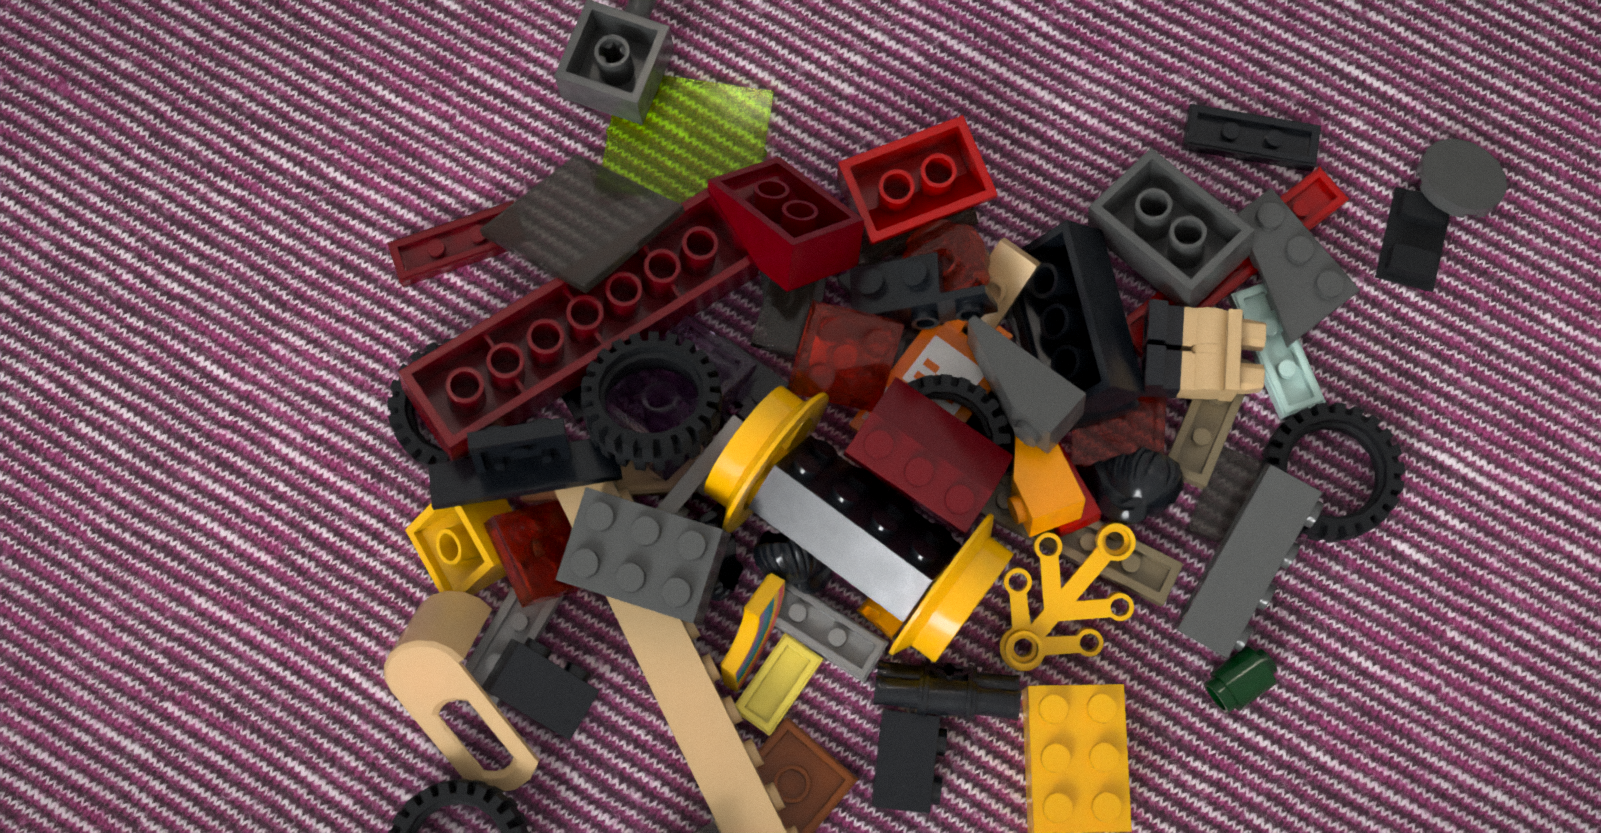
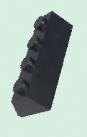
[1012,220,1146,417]

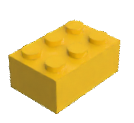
[1022,684,1132,833]

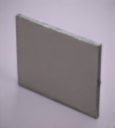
[480,154,685,293]

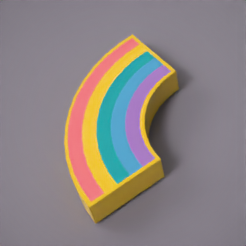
[720,573,785,693]

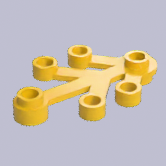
[999,522,1136,671]

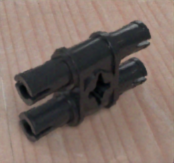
[873,659,1021,722]

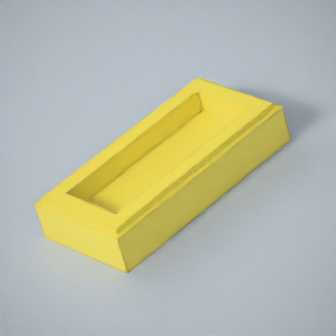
[735,633,824,737]

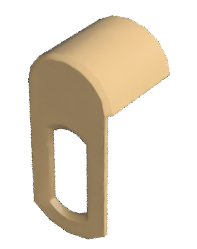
[384,591,540,792]

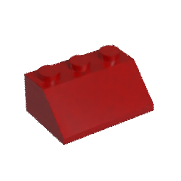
[837,115,998,245]

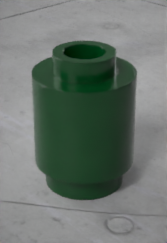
[1204,646,1278,714]

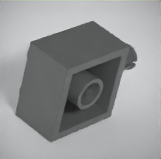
[554,0,674,125]

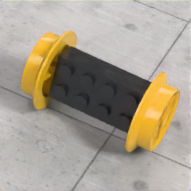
[704,386,1014,663]

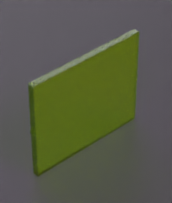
[597,75,774,205]

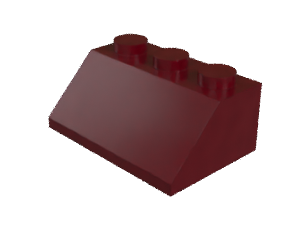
[843,377,1014,535]

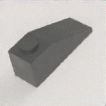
[967,315,1086,454]

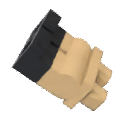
[1141,299,1267,402]

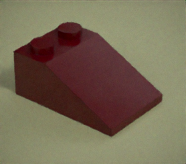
[707,157,865,292]

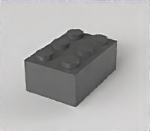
[1088,148,1255,308]
[556,487,731,625]

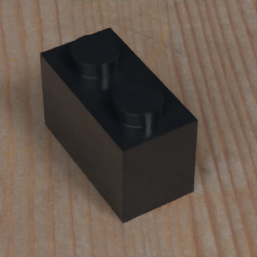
[482,637,599,741]
[871,709,947,814]

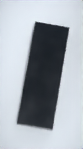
[1181,104,1321,172]

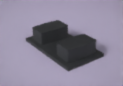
[1375,187,1450,292]

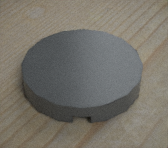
[1416,138,1507,218]

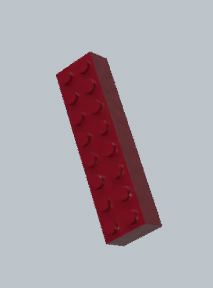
[398,188,759,461]

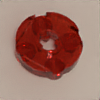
[899,220,990,292]

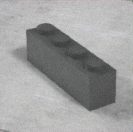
[1175,462,1324,658]

